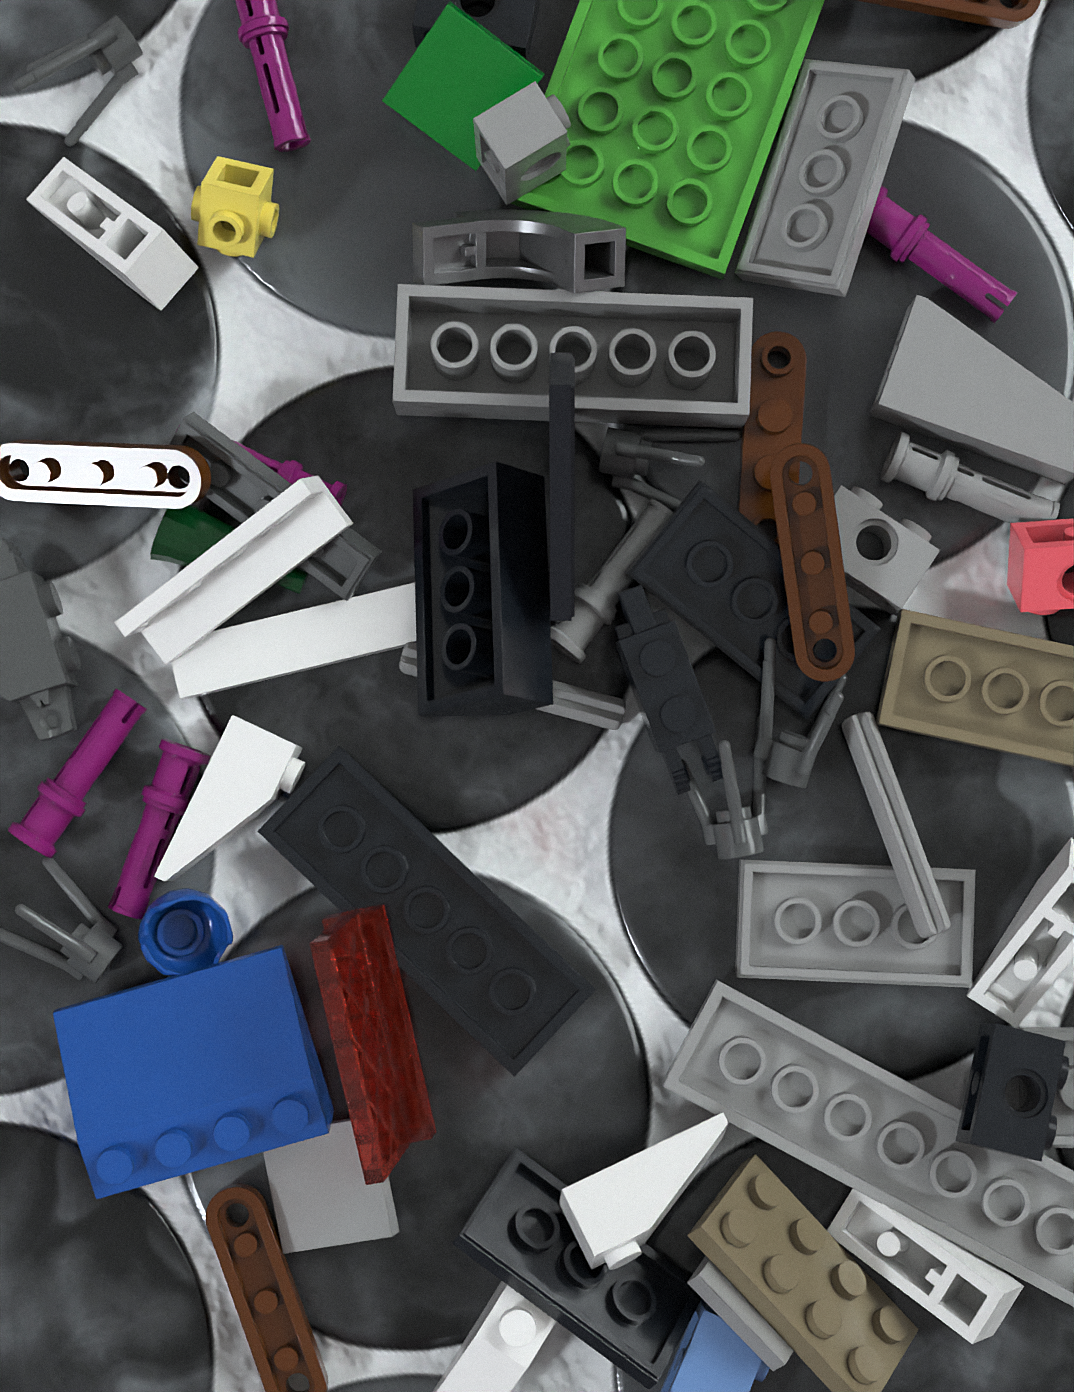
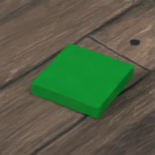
[382,2,545,171]

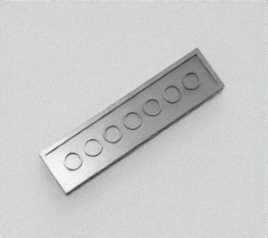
[661,979,1074,1307]

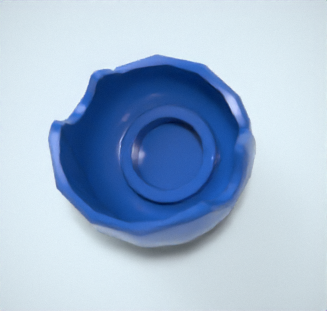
[138,888,233,976]

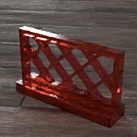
[309,904,436,1185]

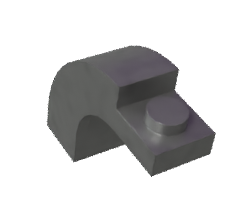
[412,210,626,293]

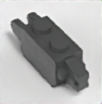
[0,537,81,741]

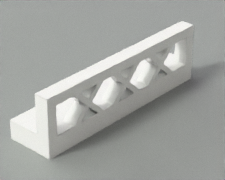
[114,476,353,665]

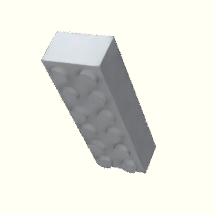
[392,284,753,429]

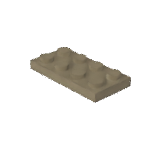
[876,609,1074,768]
[687,1154,919,1392]

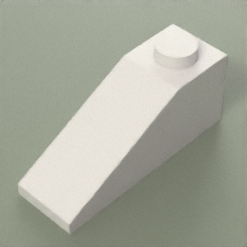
[26,157,199,311]
[154,715,305,882]
[967,838,1074,1028]
[559,1112,728,1270]
[827,1189,1024,1344]
[433,1281,556,1392]

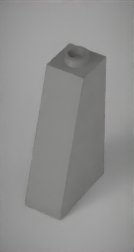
[869,295,1074,485]

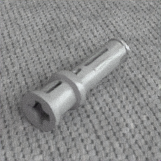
[880,431,1060,523]
[550,499,673,664]

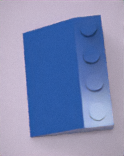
[53,945,334,1199]

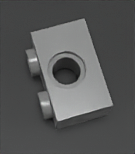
[473,81,571,205]
[834,485,940,615]

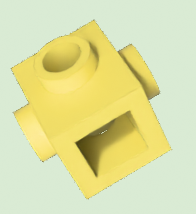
[191,156,279,258]

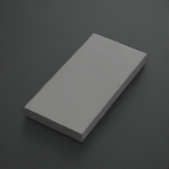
[735,59,915,297]
[735,859,976,988]

